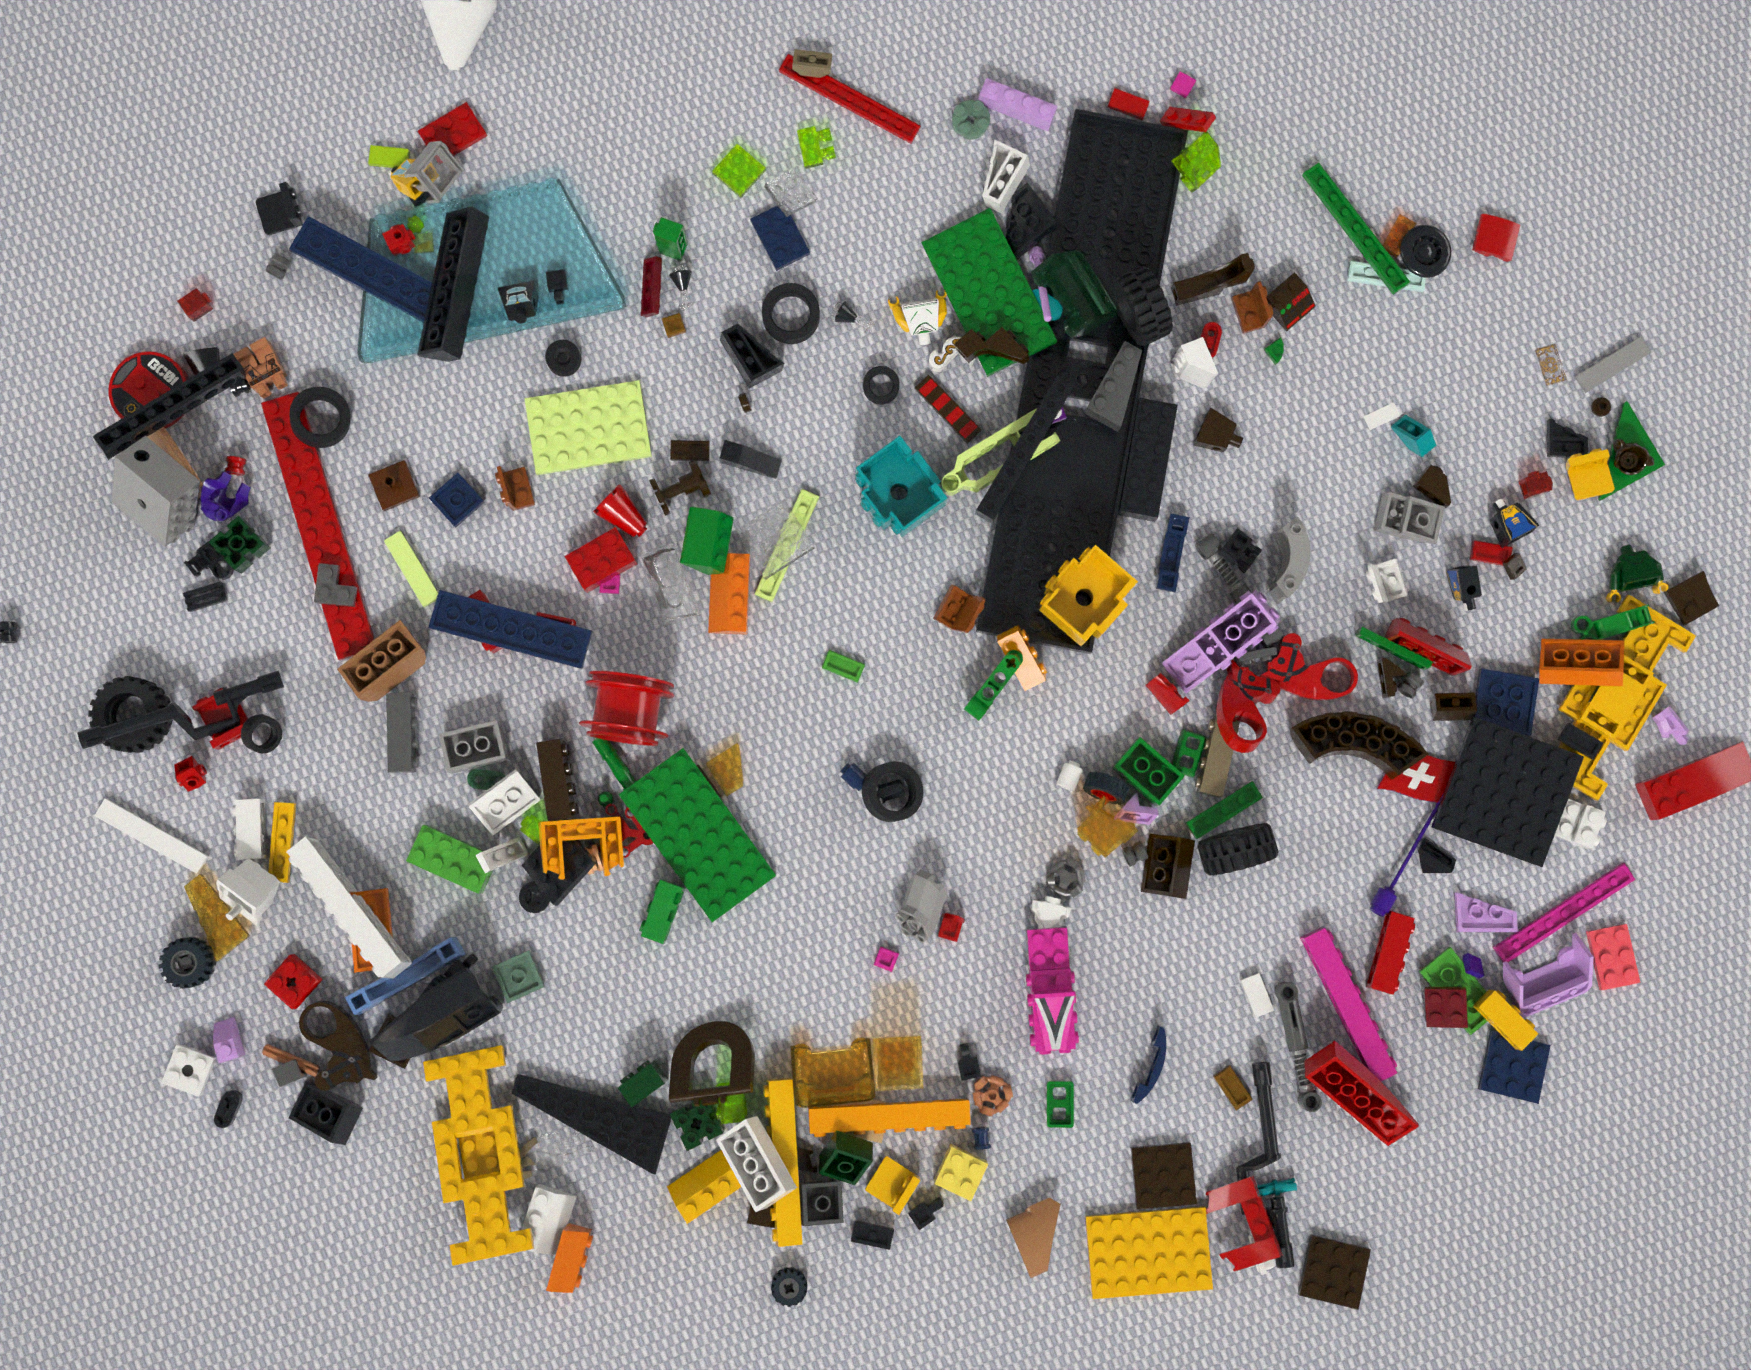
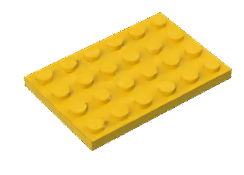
[1085,1206,1213,1299]

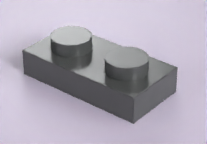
[1234,647,1277,665]

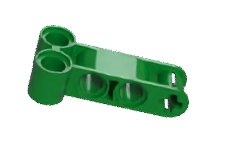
[1571,604,1655,640]
[963,650,1023,721]

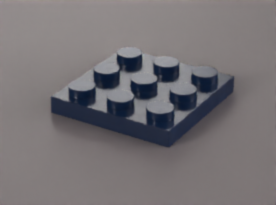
[1474,668,1539,736]
[1478,1031,1551,1104]

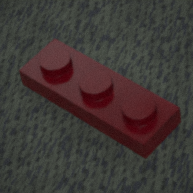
[641,256,662,317]

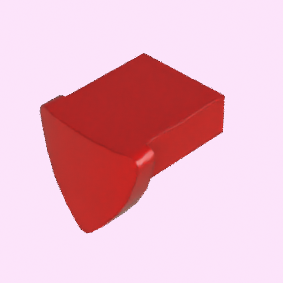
[938,913,965,942]

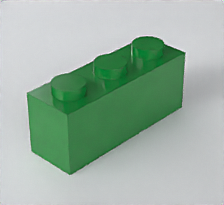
[653,217,688,261]

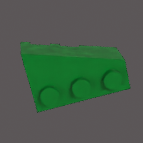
[639,880,686,944]

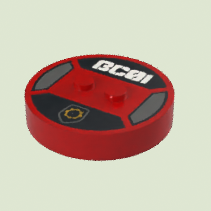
[108,351,189,429]

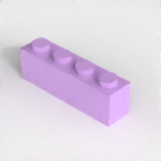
[979,78,1057,131]

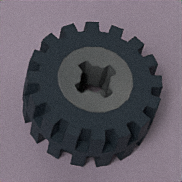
[771,1267,807,1307]

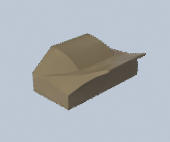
[792,49,832,78]

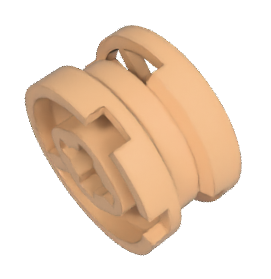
[585,844,603,875]

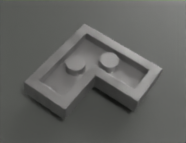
[314,563,357,607]

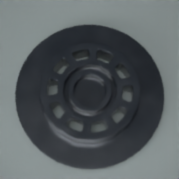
[1400,225,1451,278]

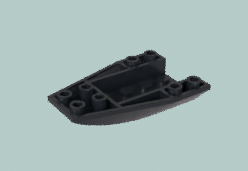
[370,968,503,1061]

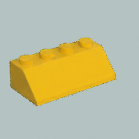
[667,1150,741,1224]

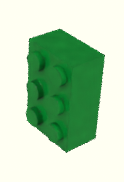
[1112,737,1185,807]

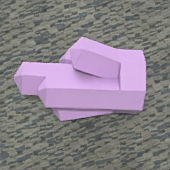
[1652,706,1689,745]

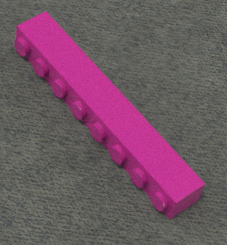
[1300,928,1397,1081]

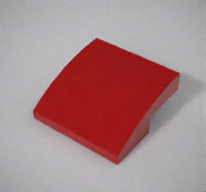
[1472,214,1520,262]

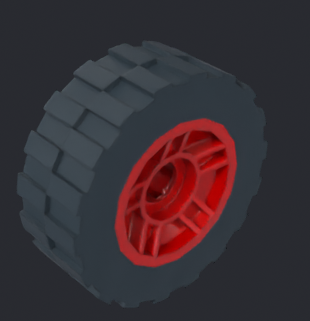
[1083,772,1129,805]

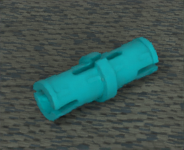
[1257,1178,1297,1197]

